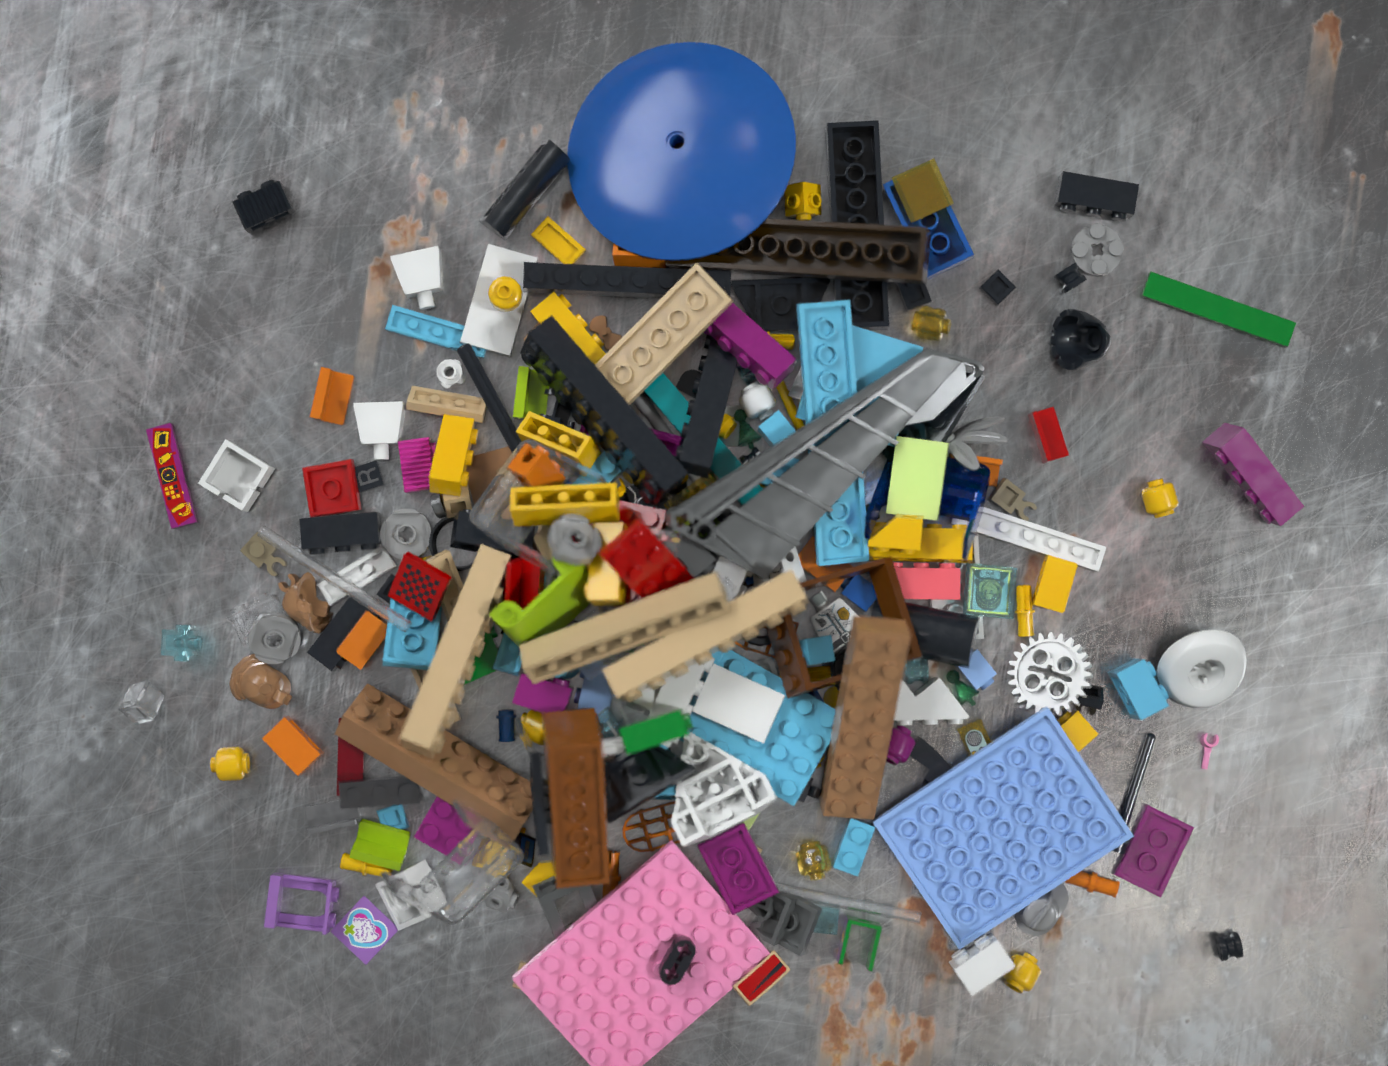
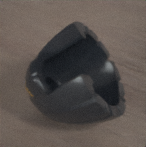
[1051,309,1111,370]

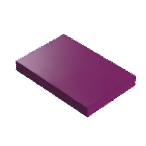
[1113,804,1194,898]
[697,822,779,916]

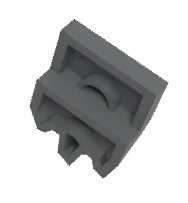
[749,892,822,956]

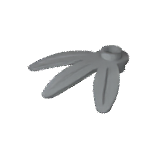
[945,417,1008,470]

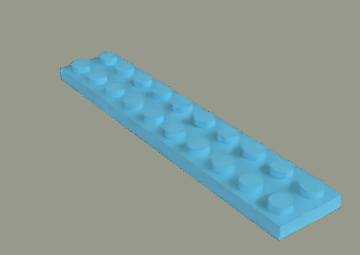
[796,300,870,566]

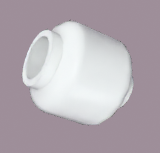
[739,381,777,421]

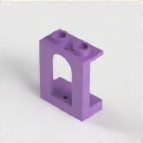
[264,872,340,935]

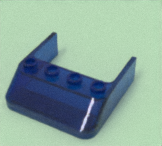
[864,457,990,560]

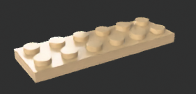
[595,263,734,405]

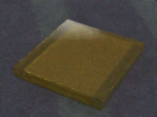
[891,158,954,223]

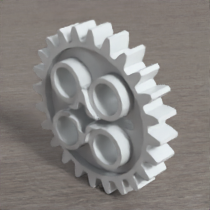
[1007,632,1093,716]

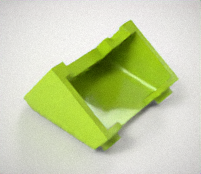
[489,557,590,648]

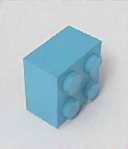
[1107,658,1169,720]

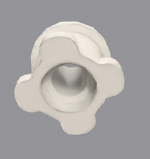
[437,359,466,388]

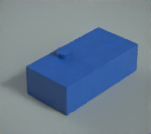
[883,162,974,280]

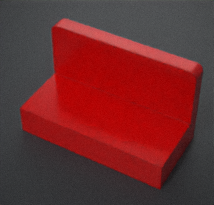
[1028,406,1069,464]
[505,556,546,610]

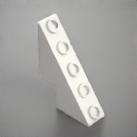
[894,677,969,725]

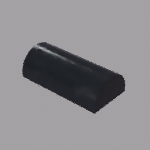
[480,139,570,240]
[871,598,980,668]

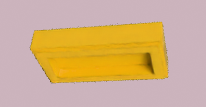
[531,216,586,264]

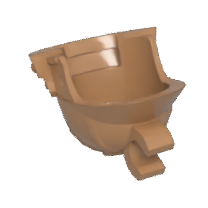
[278,572,334,634]
[229,654,293,709]

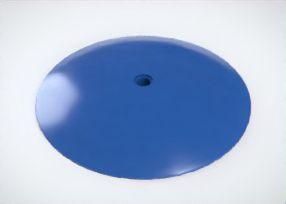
[567,42,796,261]

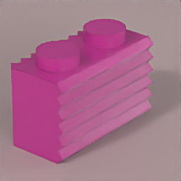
[398,437,436,494]

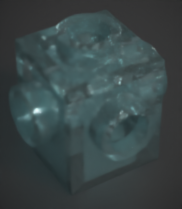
[161,624,202,661]

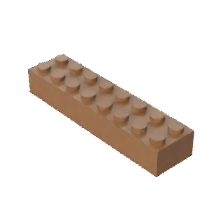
[819,616,911,820]
[335,683,533,842]

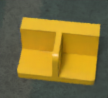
[1032,555,1078,613]

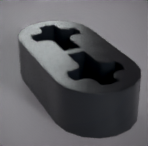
[658,936,696,985]

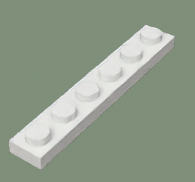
[950,499,1106,572]

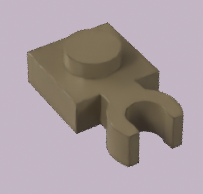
[989,478,1037,521]
[240,532,288,577]

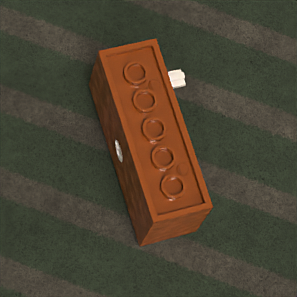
[542,708,624,889]

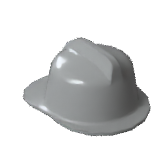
[1015,884,1068,936]

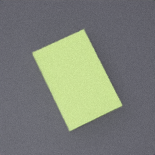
[886,436,949,521]

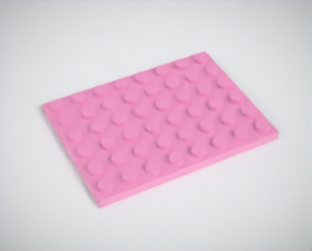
[512,840,770,1066]

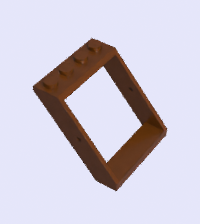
[766,557,922,699]

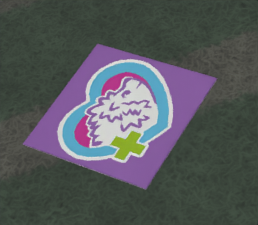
[330,896,398,965]

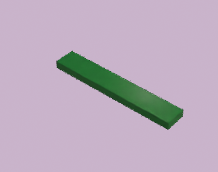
[1141,272,1296,348]

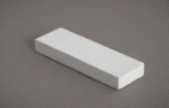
[317,545,398,607]

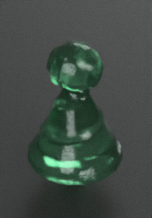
[734,409,762,449]
[946,670,980,707]

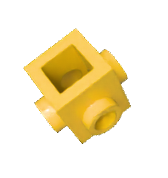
[785,182,822,221]

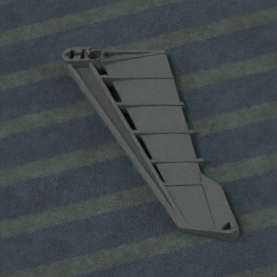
[665,348,984,579]

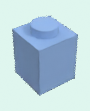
[956,649,997,690]

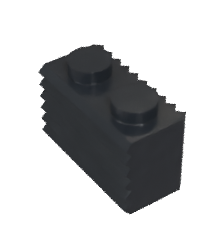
[232,180,295,233]

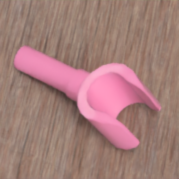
[1200,733,1219,770]

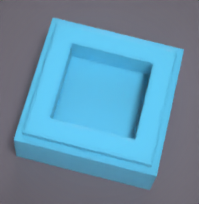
[377,805,410,829]

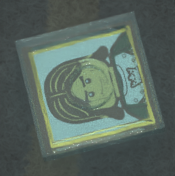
[963,563,1017,619]

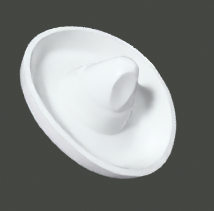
[1157,630,1246,709]

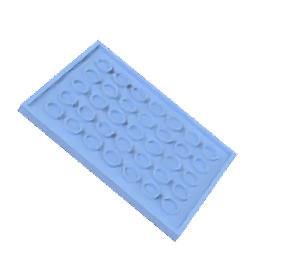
[872,706,1134,950]

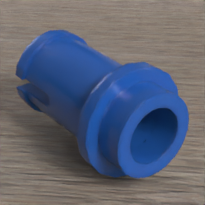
[496,709,516,742]

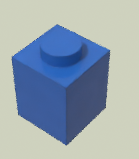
[840,575,877,612]

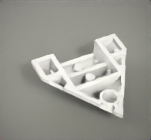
[671,732,777,847]

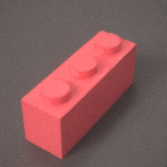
[893,562,960,600]

